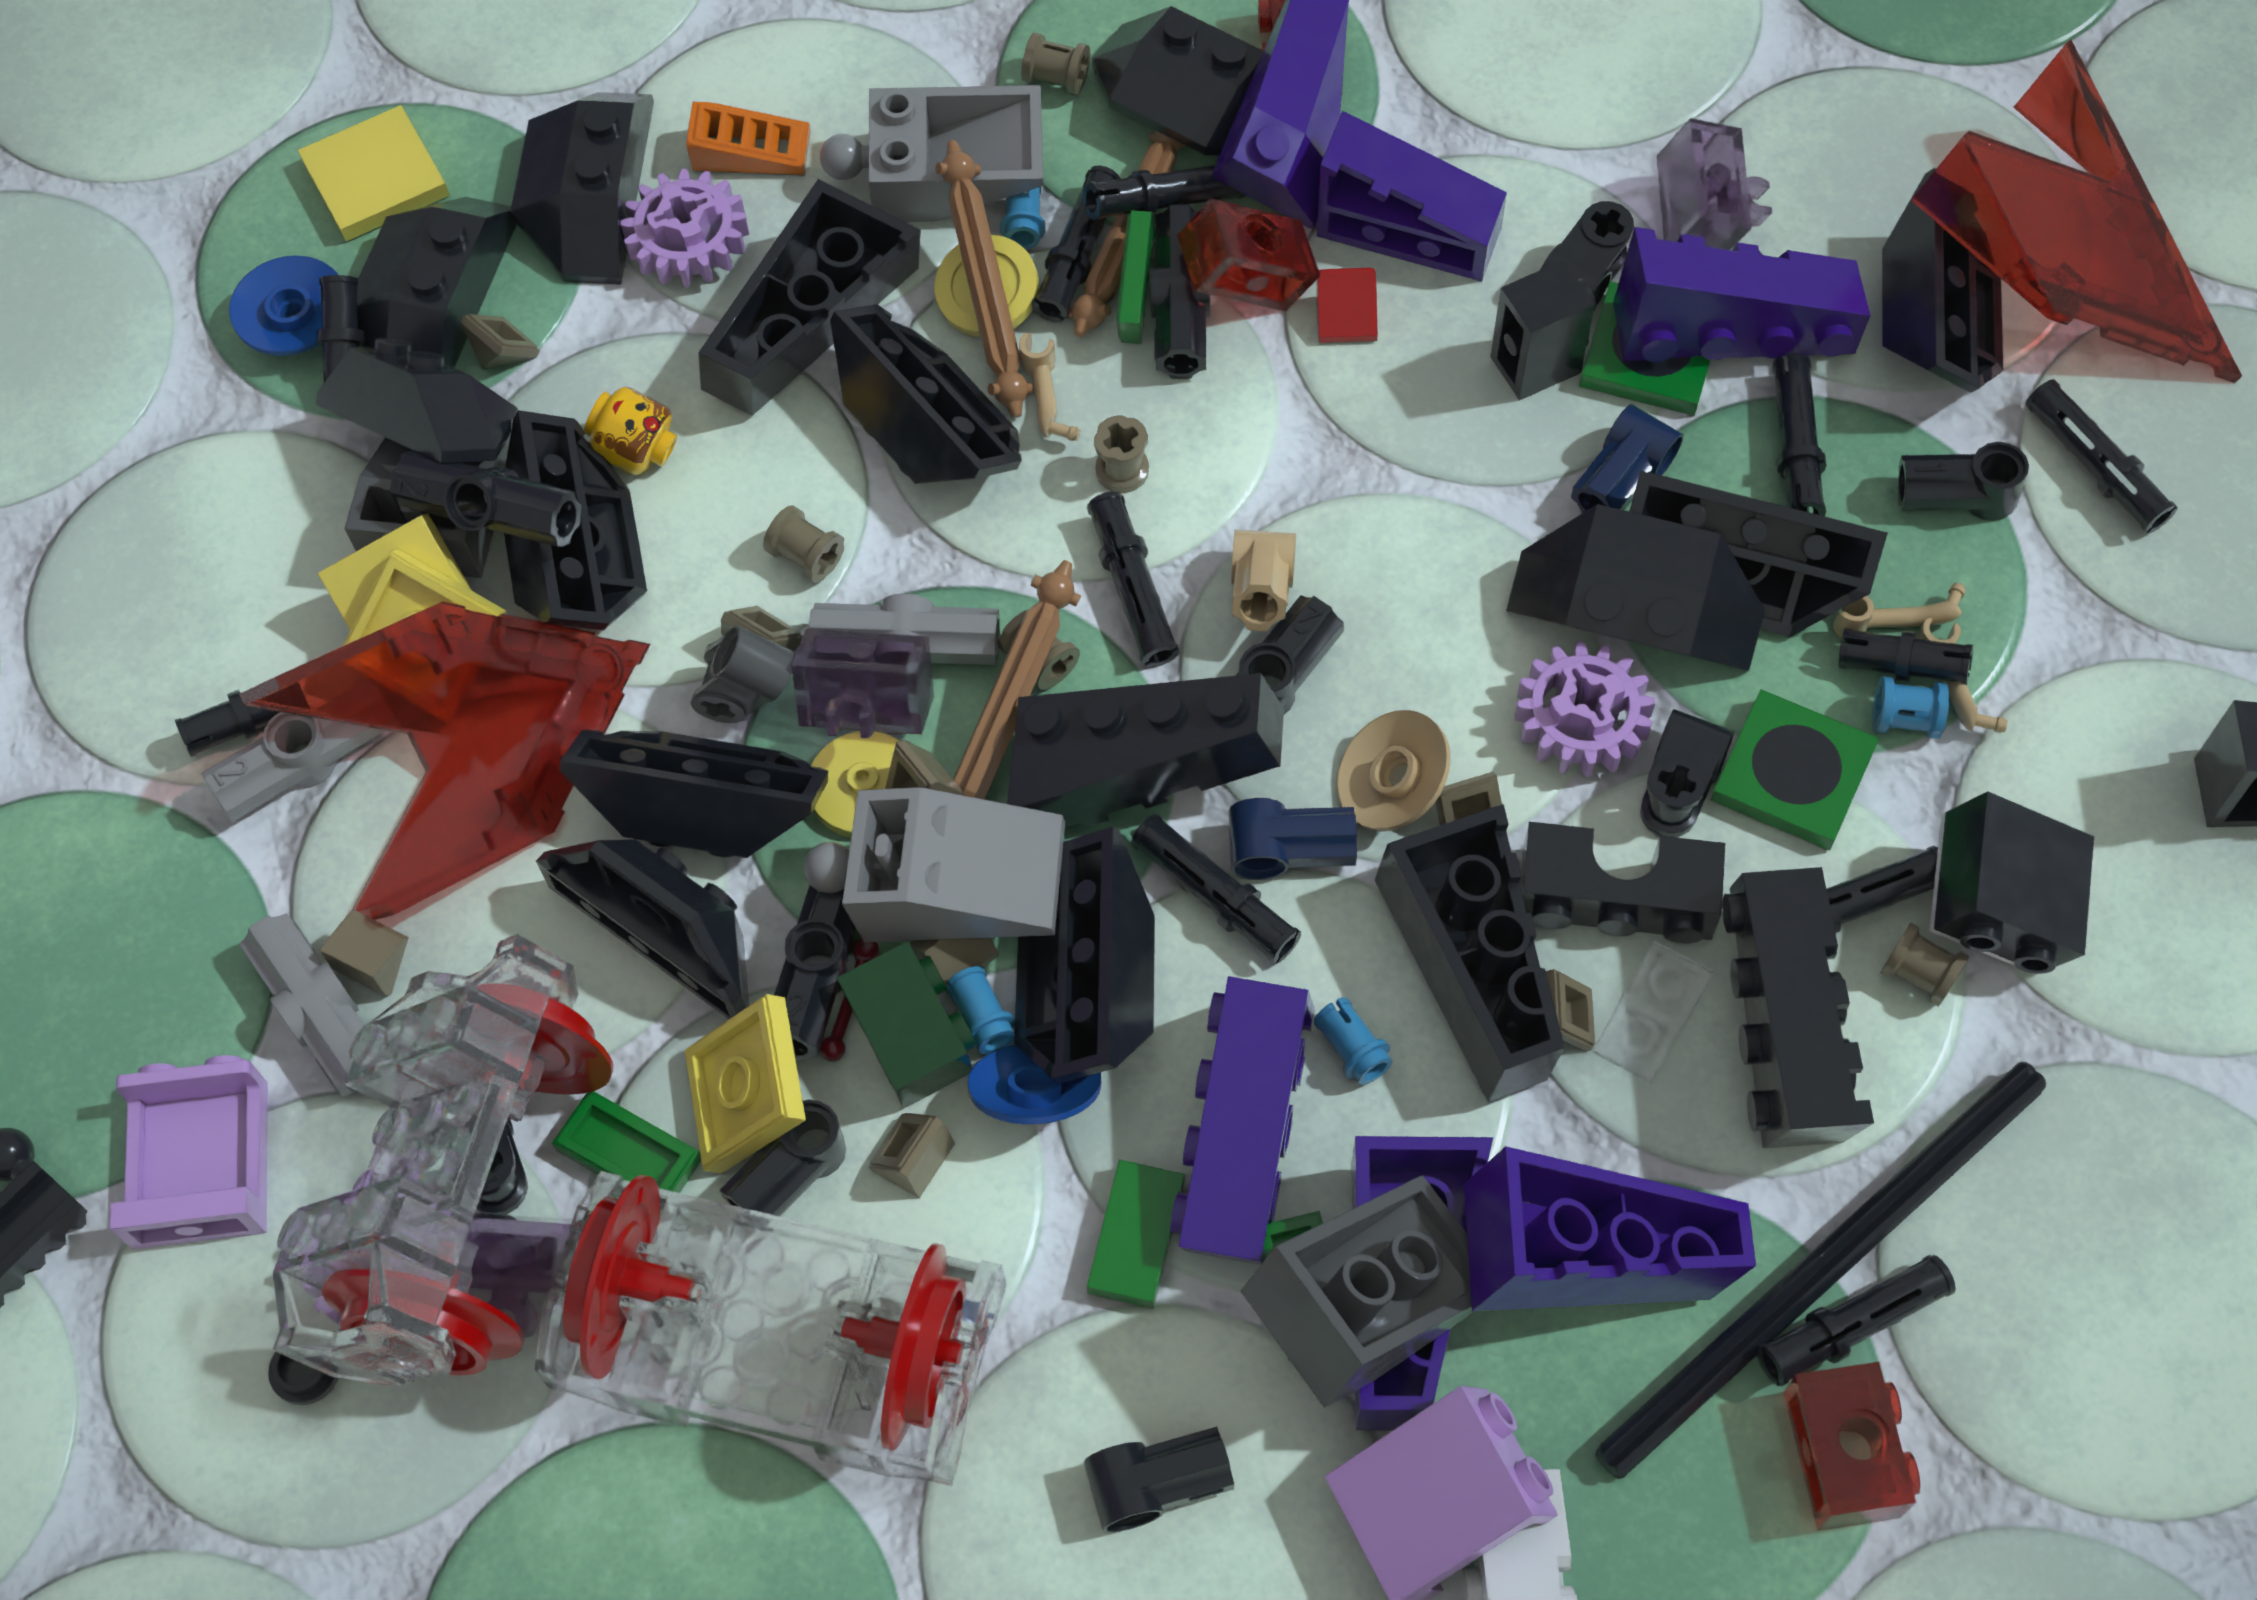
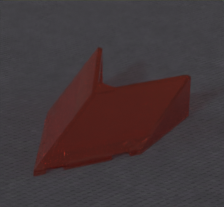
[1911,39,2242,383]
[239,602,651,920]

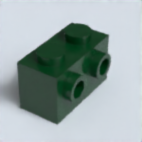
[837,941,977,1109]

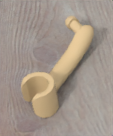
[1019,333,1081,441]
[1833,583,1966,639]
[1917,617,2008,733]

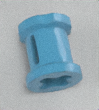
[1872,676,1949,739]

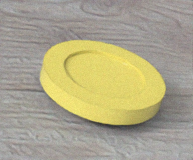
[934,235,1039,337]
[811,731,899,838]

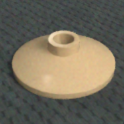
[1337,710,1450,832]

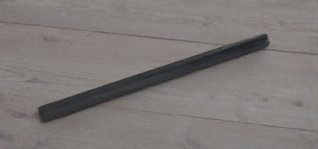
[1595,1062,2047,1479]

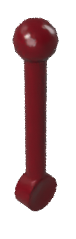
[820,938,880,1062]

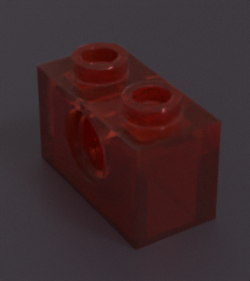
[1177,198,1320,311]
[1783,1362,1920,1531]

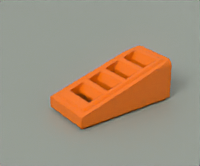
[686,101,811,175]

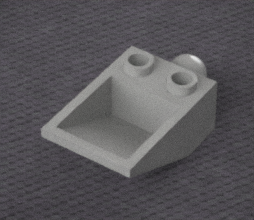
[820,85,1043,223]
[804,787,1065,942]

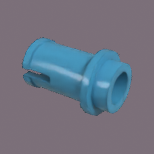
[1000,187,1046,250]
[946,966,1015,1054]
[1314,997,1392,1085]

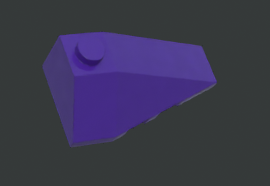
[1210,0,1349,229]

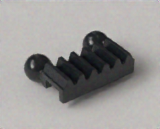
[0,1128,88,1308]

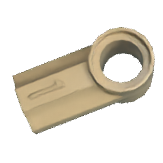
[1231,530,1296,631]

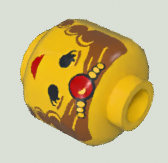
[584,387,678,476]

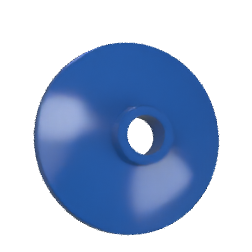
[229,255,338,356]
[968,1045,1102,1124]

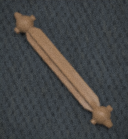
[1068,130,1185,337]
[935,140,1033,418]
[953,560,1081,800]

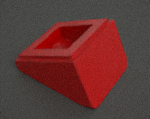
[1316,268,1378,343]

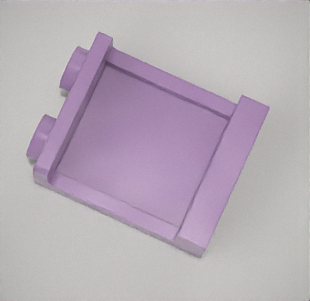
[110,1055,268,1249]
[1324,1386,1558,1600]

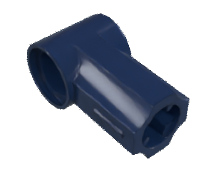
[1571,404,1684,513]
[1228,798,1357,880]

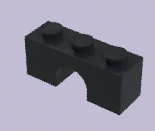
[1520,821,1725,944]

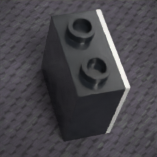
[1929,791,2094,975]

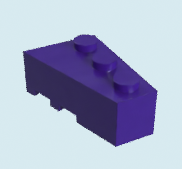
[1317,111,1507,282]

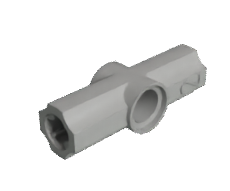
[809,593,1000,674]
[201,675,398,822]
[239,913,391,1097]

